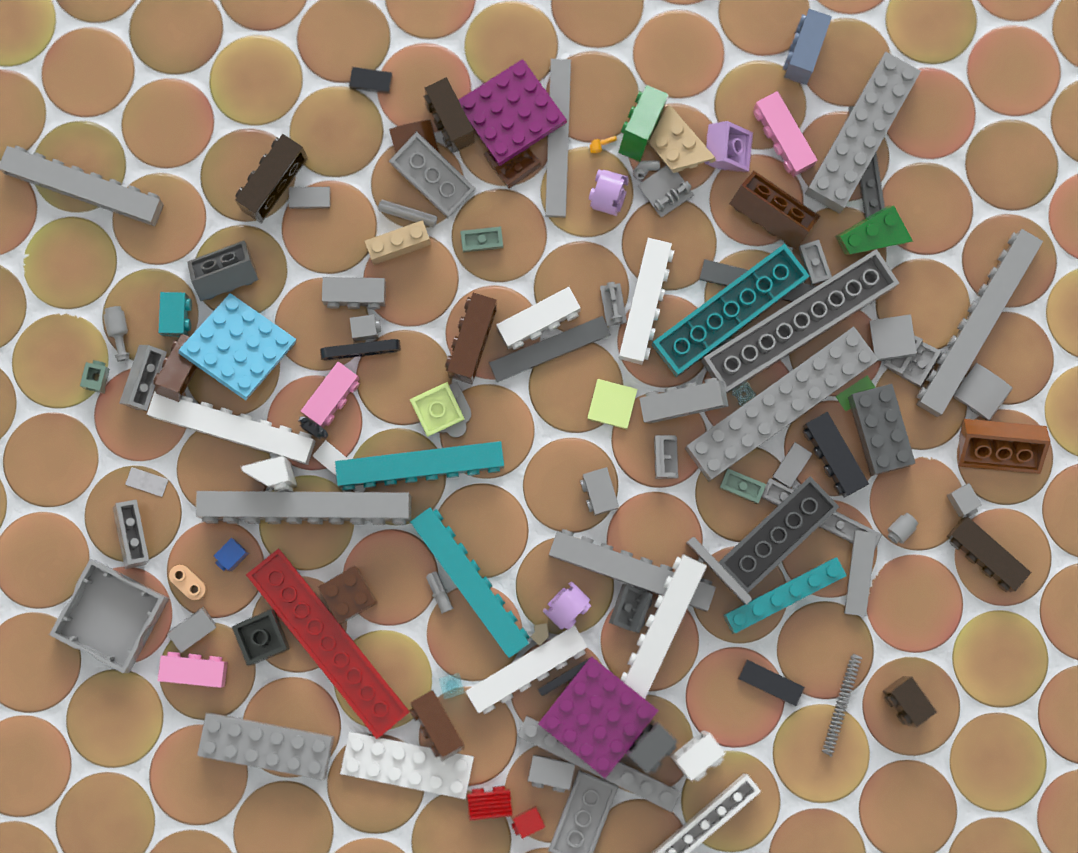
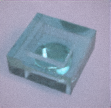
[439,673,465,699]

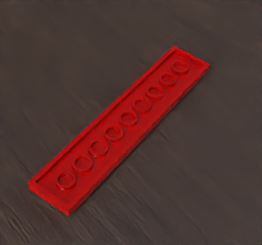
[246,548,410,739]

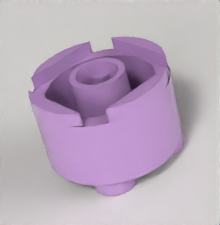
[589,170,628,216]
[542,581,591,630]

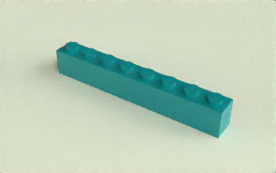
[335,441,504,491]
[410,507,530,658]

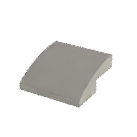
[884,335,942,388]
[953,363,1013,421]

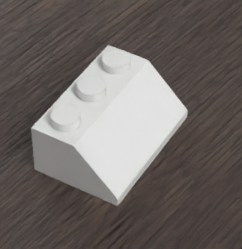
[241,456,297,492]

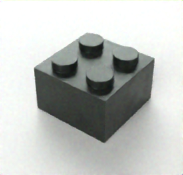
[231,610,290,666]

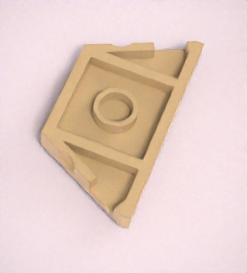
[648,105,716,173]

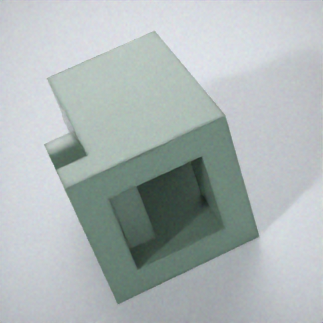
[80,360,110,394]

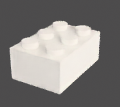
[670,730,726,781]

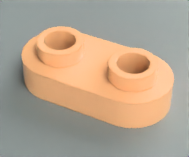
[169,565,207,600]

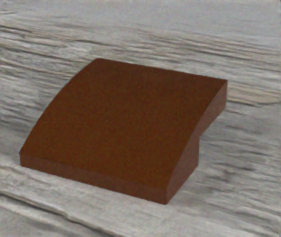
[389,120,440,153]
[484,148,542,189]

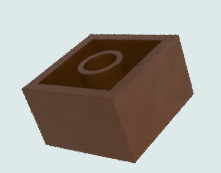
[318,566,377,624]

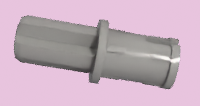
[426,572,454,614]

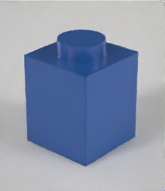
[214,538,249,572]

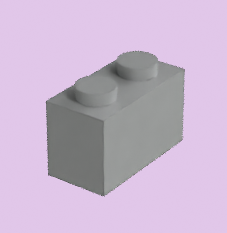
[580,467,619,516]
[528,755,575,793]

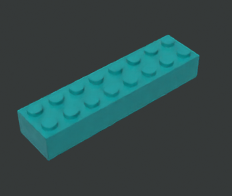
[651,243,810,378]

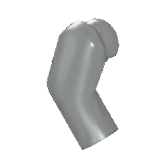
[633,160,660,180]

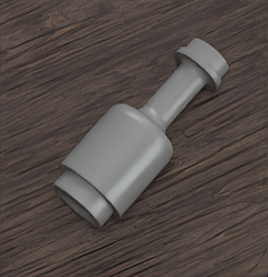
[103,306,130,362]

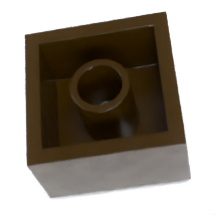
[883,676,937,727]

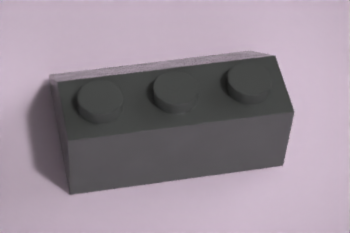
[187,240,259,302]

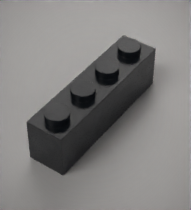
[803,412,869,498]

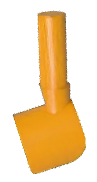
[590,136,617,154]

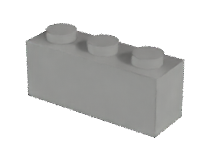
[322,277,386,310]
[119,345,167,411]
[113,500,149,569]

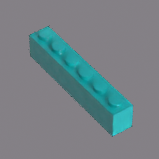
[723,557,847,634]

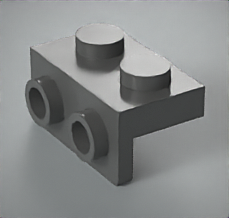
[609,583,653,633]

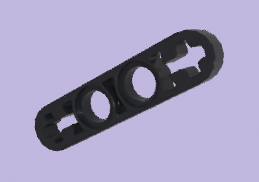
[320,339,401,360]

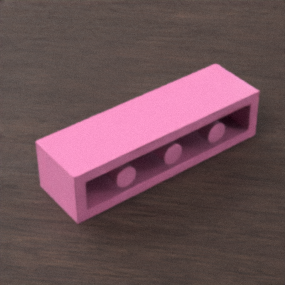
[753,91,817,177]

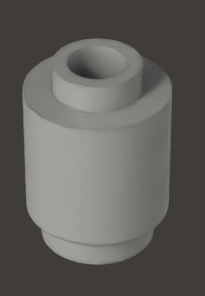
[887,513,918,544]

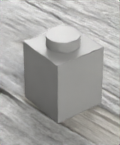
[350,314,381,342]
[947,483,982,517]

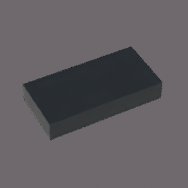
[349,67,393,94]

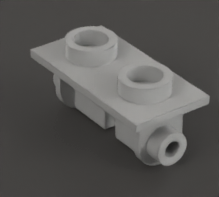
[600,282,627,326]

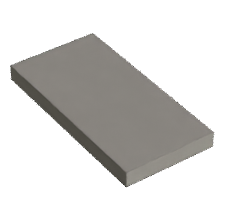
[389,132,476,218]
[686,537,752,605]
[548,770,619,853]

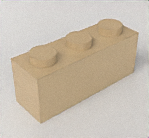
[365,220,431,265]

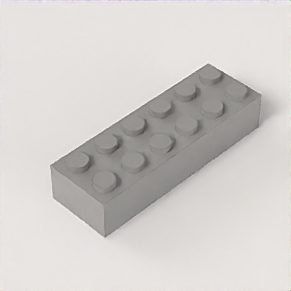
[197,713,335,780]

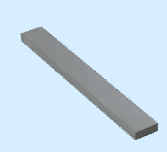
[545,59,571,218]

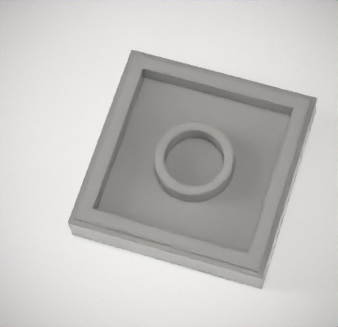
[870,314,917,361]

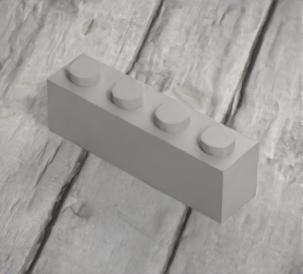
[640,378,728,424]

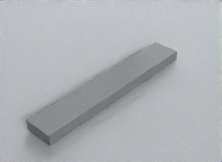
[761,478,882,551]

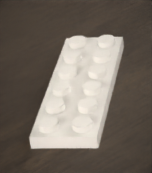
[340,732,474,799]

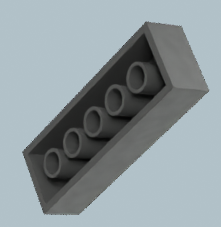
[718,476,839,593]

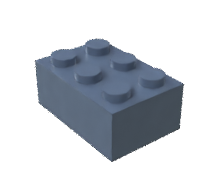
[782,9,832,85]

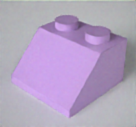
[705,121,753,172]

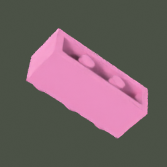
[301,362,360,428]
[158,652,228,688]

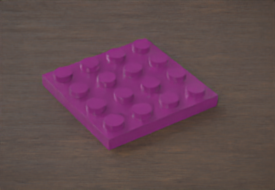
[459,59,567,166]
[538,656,659,778]

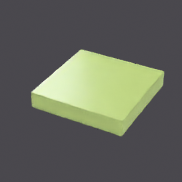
[587,379,637,429]
[410,382,465,437]

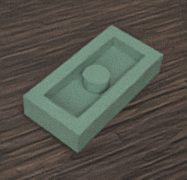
[461,226,503,253]
[719,469,766,504]

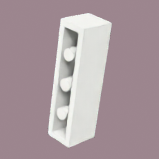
[496,287,581,350]

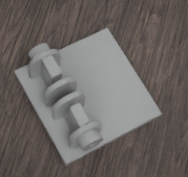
[638,165,694,218]

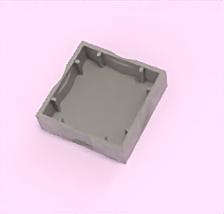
[49,559,169,673]

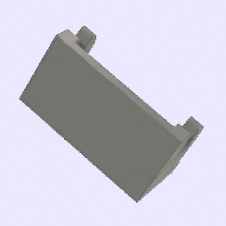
[654,435,678,479]
[167,606,216,653]

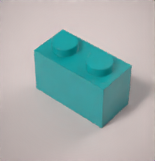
[158,292,192,337]

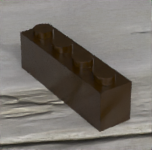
[946,516,1032,592]

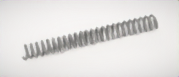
[822,653,862,757]

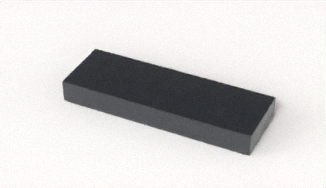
[538,658,589,696]
[738,660,805,706]

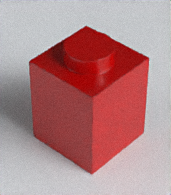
[511,806,545,839]

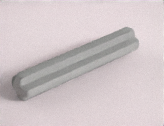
[378,200,437,227]

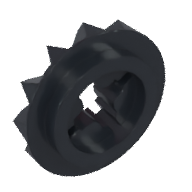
[298,417,328,439]

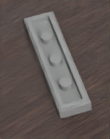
[844,530,877,616]

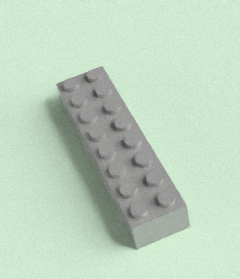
[805,52,921,214]

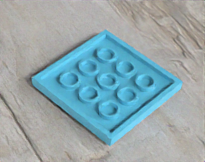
[179,293,296,400]

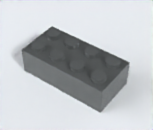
[848,384,916,477]
[626,720,678,774]

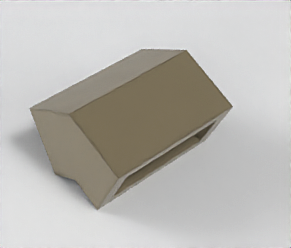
[531,623,549,646]

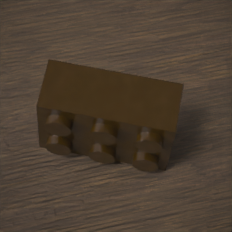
[423,77,475,153]

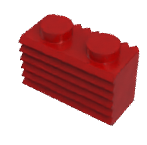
[467,786,513,821]

